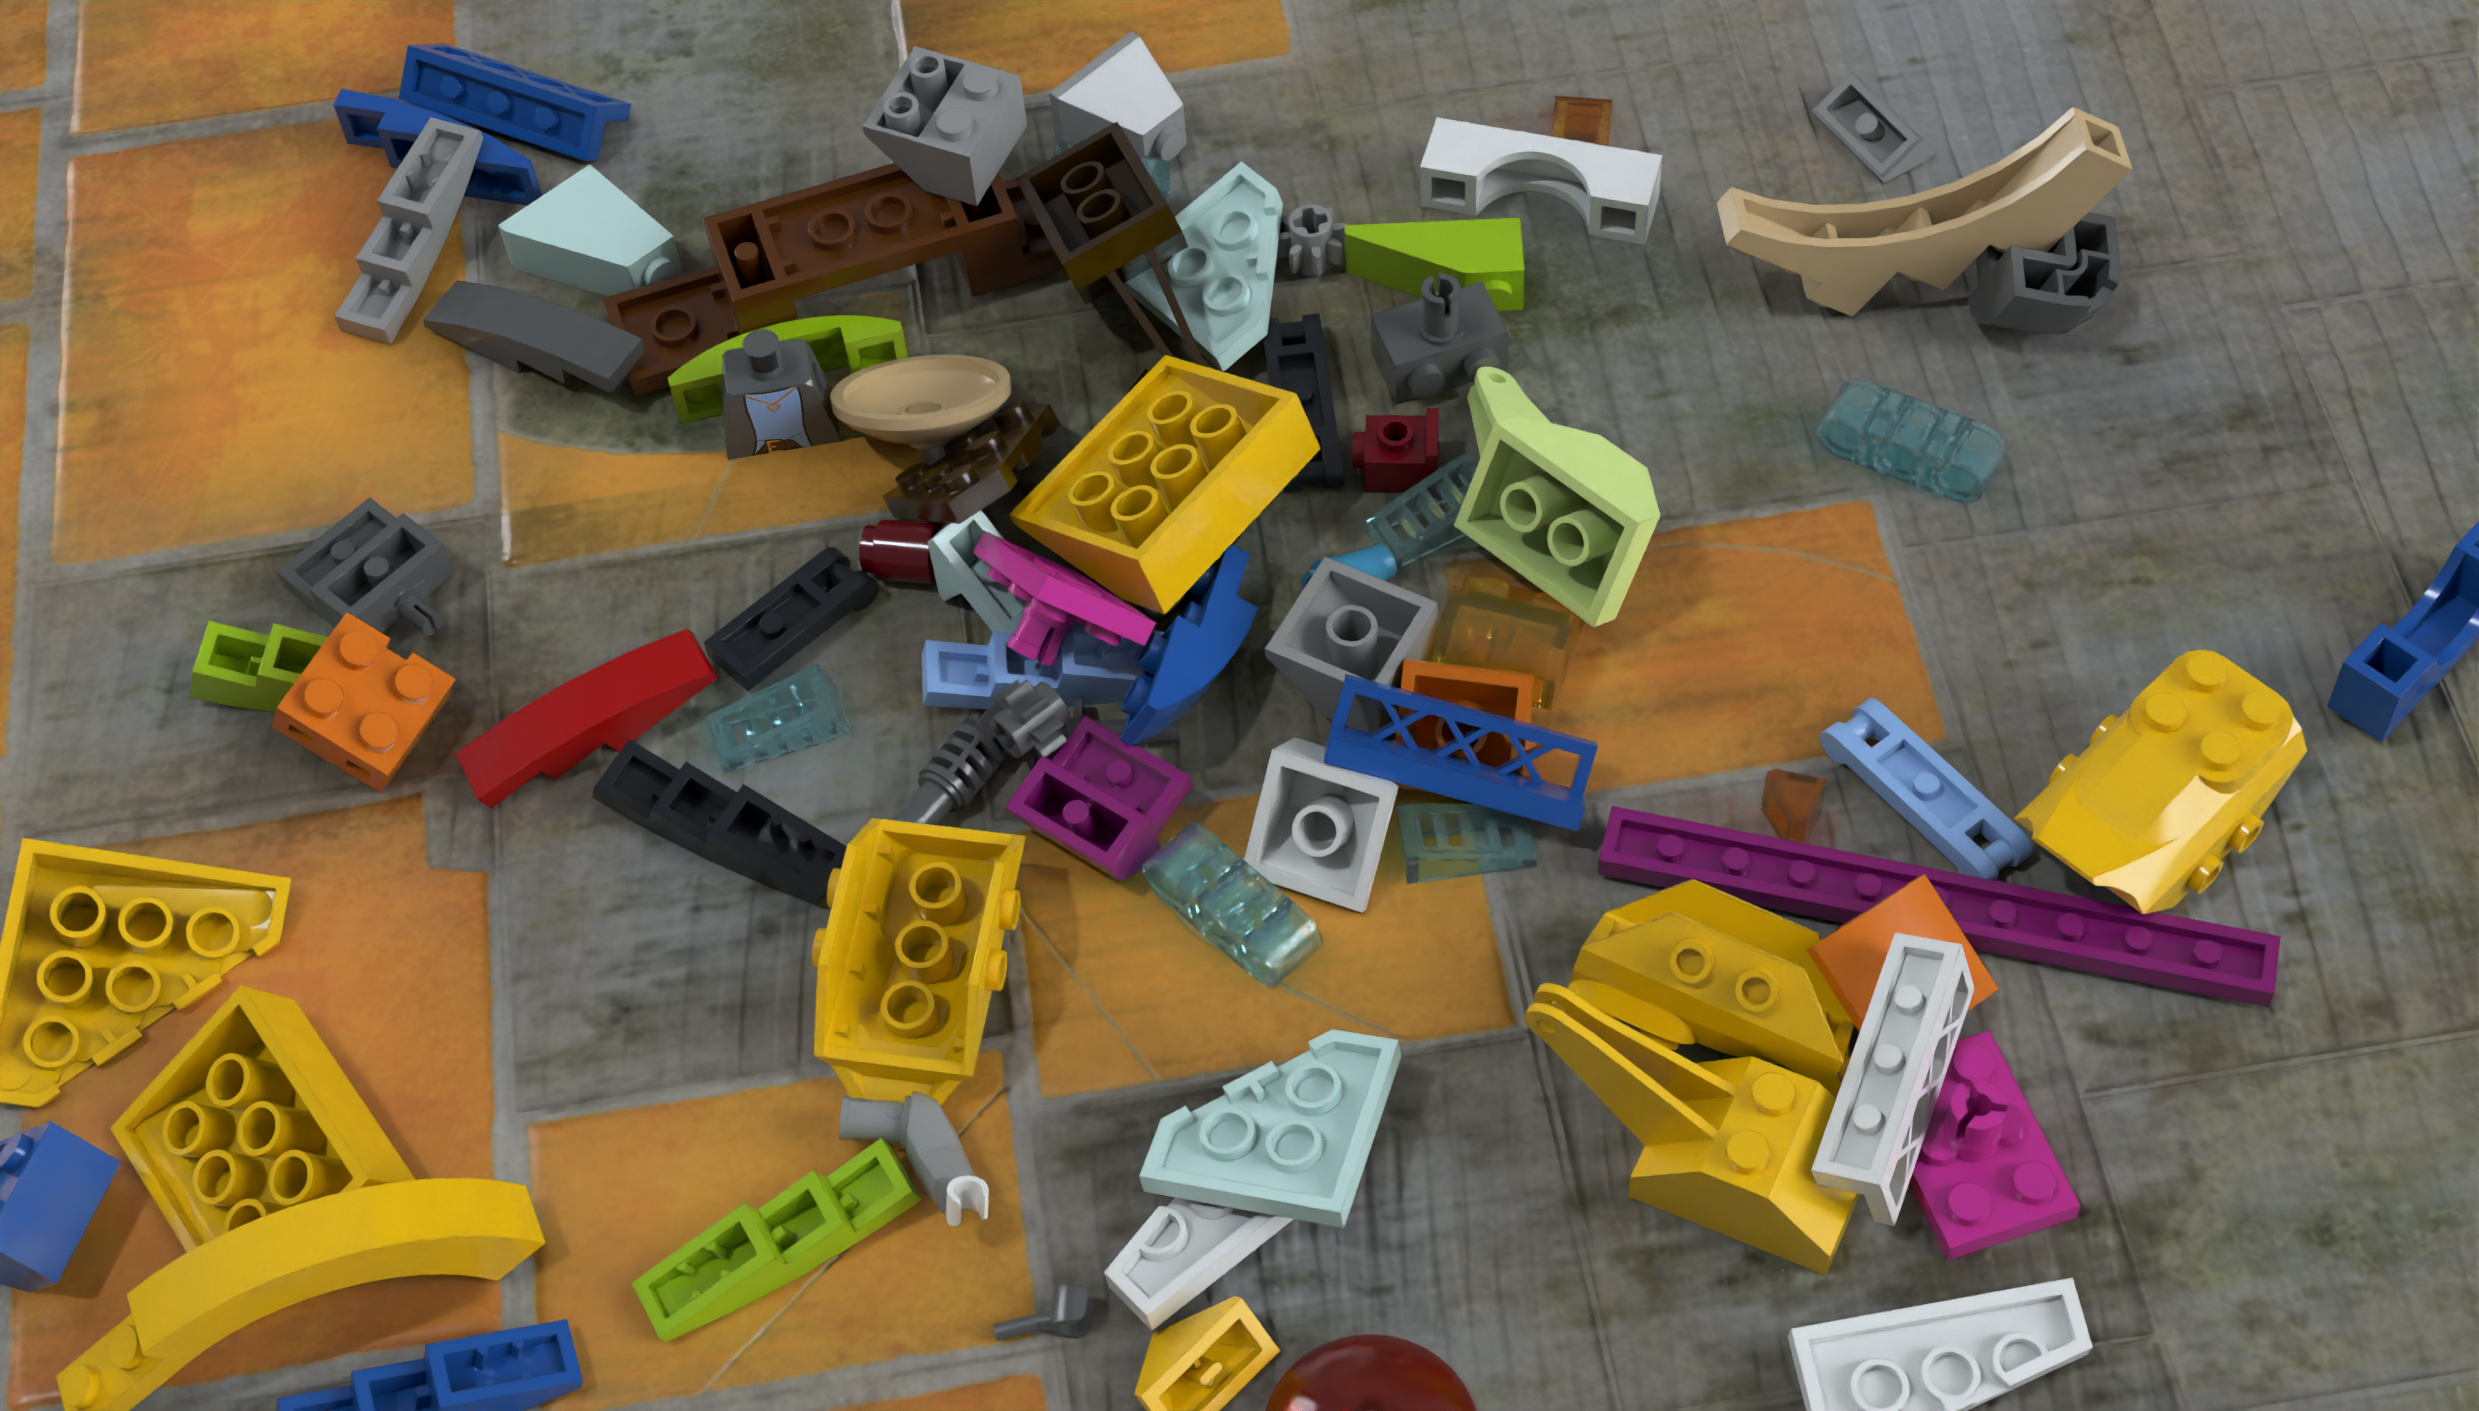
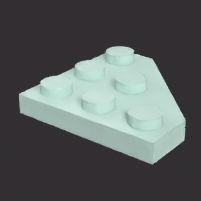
[1123,161,1283,372]
[1139,1029,1401,1228]

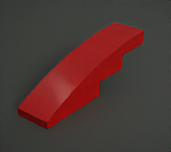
[455,629,718,808]

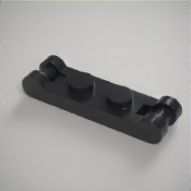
[1262,313,1344,493]

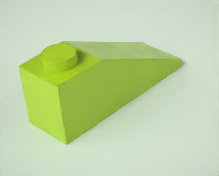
[1344,218,1525,312]

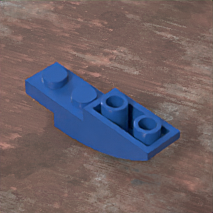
[1120,544,1258,746]

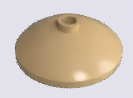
[830,355,1012,449]

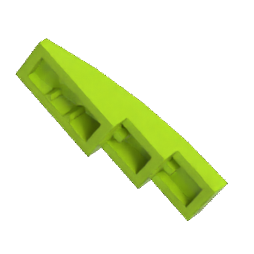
[631,1138,923,1342]

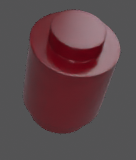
[859,519,944,585]

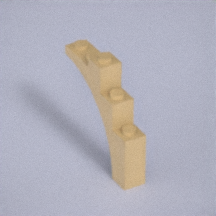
[1717,107,2132,317]

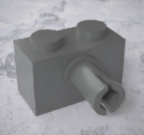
[1370,273,1508,404]

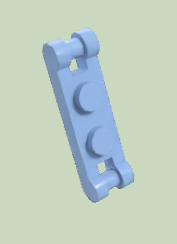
[1819,698,2033,881]

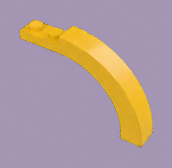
[56,1178,546,1411]

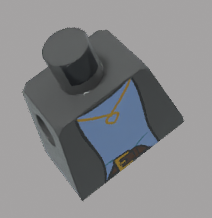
[722,329,840,460]

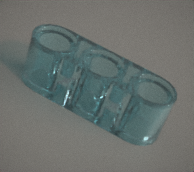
[1816,378,2006,503]
[1142,822,1323,988]

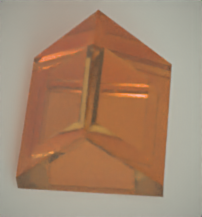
[1552,96,1613,146]
[1761,768,1827,844]

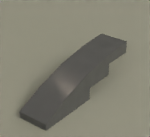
[423,280,645,393]

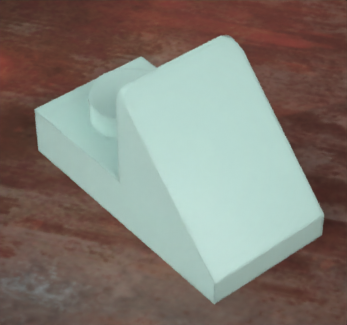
[928,510,1028,633]

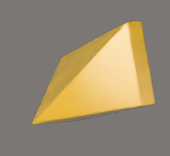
[1134,1296,1280,1411]

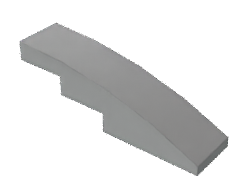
[334,117,483,345]

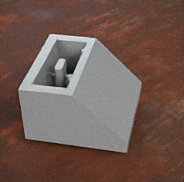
[863,46,1027,206]

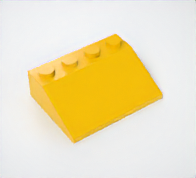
[1009,355,1321,614]
[110,985,416,1252]

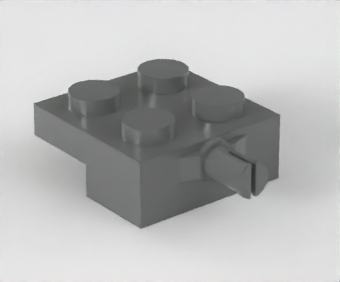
[277,497,455,636]

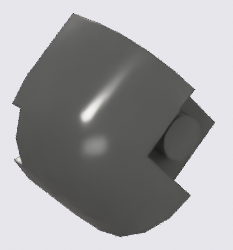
[1968,212,2121,334]

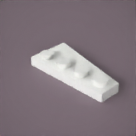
[1104,1161,1367,1331]
[1788,1278,2093,1411]

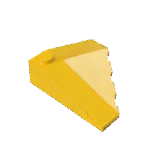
[0,838,292,1109]

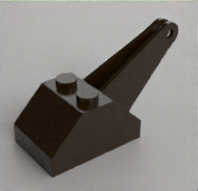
[1016,122,1206,367]

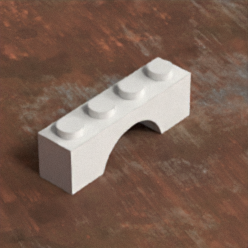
[1420,117,1662,245]

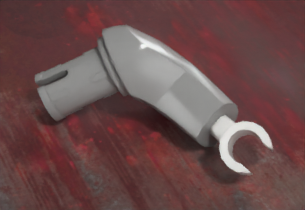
[839,1091,989,1226]

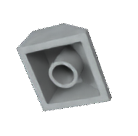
[1265,557,1438,733]

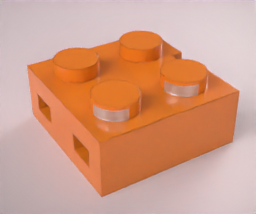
[271,612,456,794]

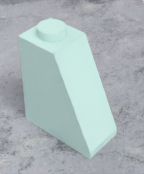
[498,164,684,296]

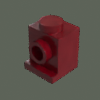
[1352,408,1439,494]

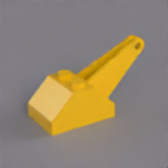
[1524,983,1860,1275]

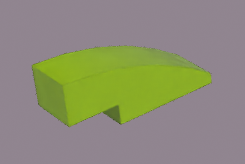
[190,621,398,712]

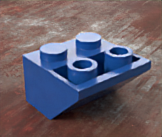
[0,1121,121,1292]

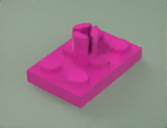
[973,530,1156,667]
[1909,1030,2081,1261]

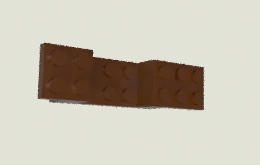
[603,163,1065,397]

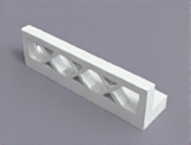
[1811,932,1975,1226]

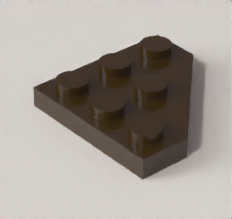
[882,399,1061,524]

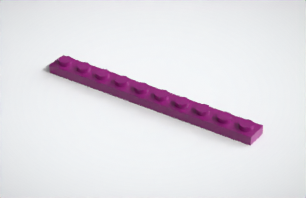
[1598,806,2281,1007]

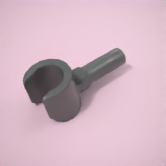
[993,1285,1095,1341]

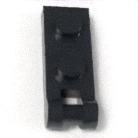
[704,547,879,691]

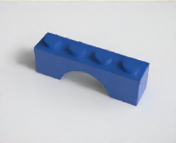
[2327,521,2479,743]

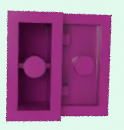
[1005,716,1193,880]

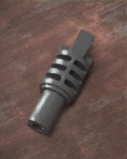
[892,703,1010,825]

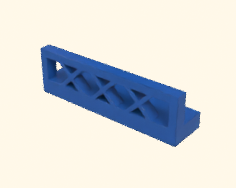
[398,43,631,161]
[1323,674,1598,832]

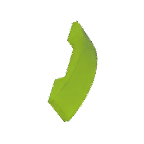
[668,315,908,424]

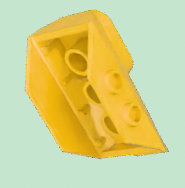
[2014,649,2307,914]
[812,818,1026,1106]
[1568,879,1854,1098]

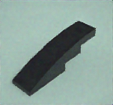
[592,739,847,906]

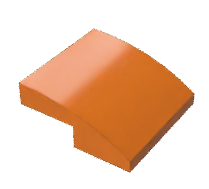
[1806,874,1999,1033]

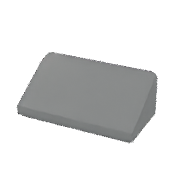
[1812,71,1935,183]

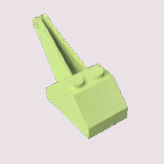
[1454,366,1660,627]

